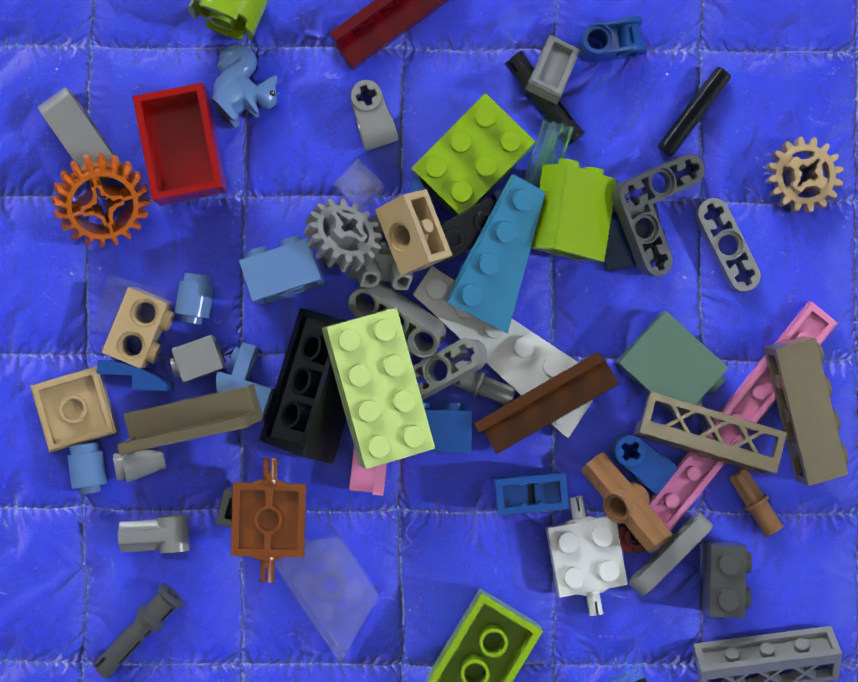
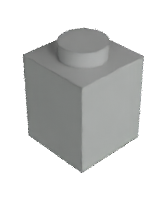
[169,335,228,383]

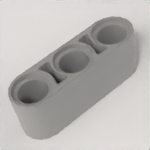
[37,87,122,184]
[348,281,446,358]

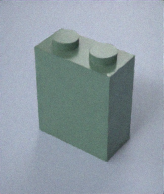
[614,311,729,419]

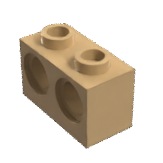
[102,287,175,369]

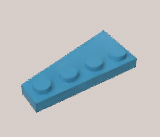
[445,174,545,334]

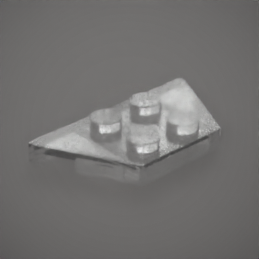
[275,535,379,661]

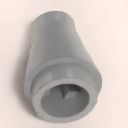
[113,449,166,483]

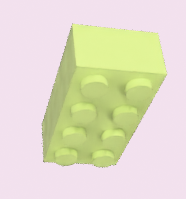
[322,308,435,469]

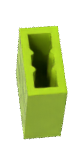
[531,159,617,262]

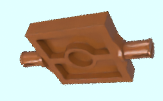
[231,457,307,583]

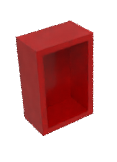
[132,83,228,206]

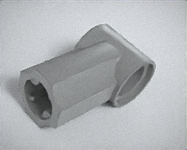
[118,514,190,553]

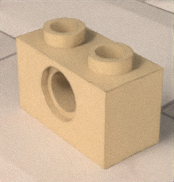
[375,189,453,276]

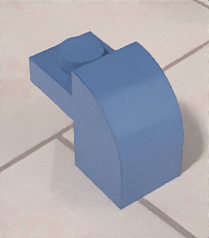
[216,342,275,422]

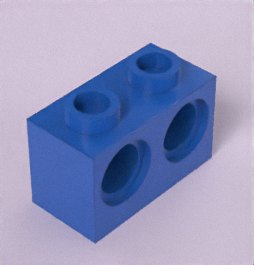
[493,471,569,515]

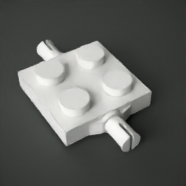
[545,496,628,616]

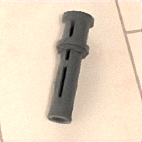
[93,583,185,679]

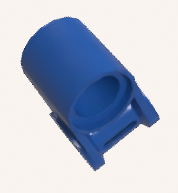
[577,16,647,62]
[610,434,679,496]

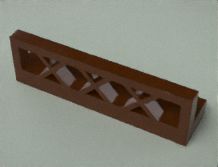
[474,352,620,454]

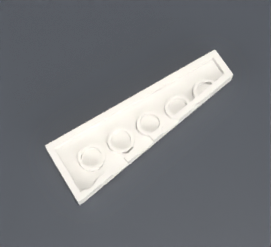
[413,266,593,438]

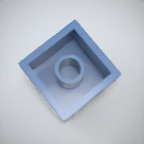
[239,235,326,306]

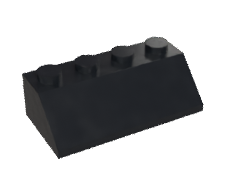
[259,308,347,464]

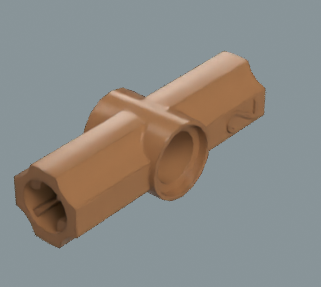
[581,452,672,554]

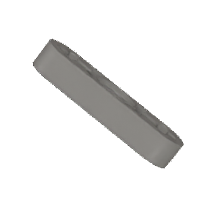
[695,198,761,292]
[413,338,487,400]
[628,512,713,596]

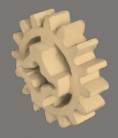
[765,137,844,214]

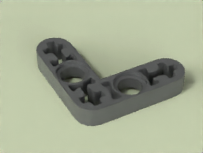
[612,154,705,277]

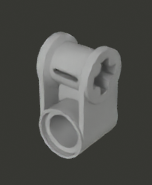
[351,80,399,151]

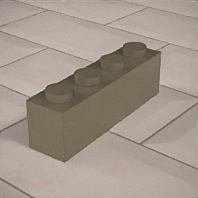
[763,336,849,486]

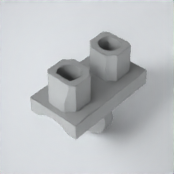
[347,239,413,290]

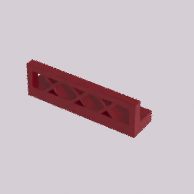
[330,0,449,70]

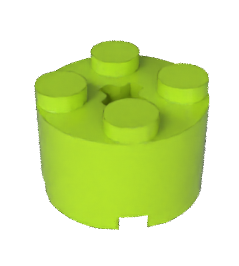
[188,0,269,40]

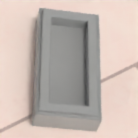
[525,35,580,105]

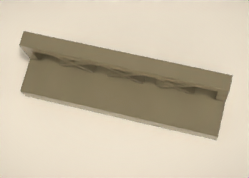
[117,384,263,455]
[633,392,787,476]

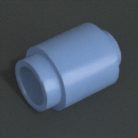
[174,273,214,325]
[67,443,107,495]

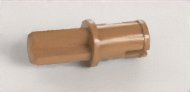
[729,469,784,537]

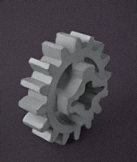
[303,198,382,272]

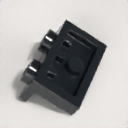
[441,198,495,262]

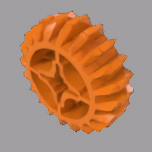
[52,153,150,248]

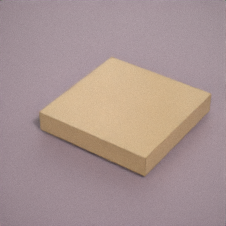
[30,366,119,453]

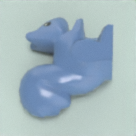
[211,44,278,129]

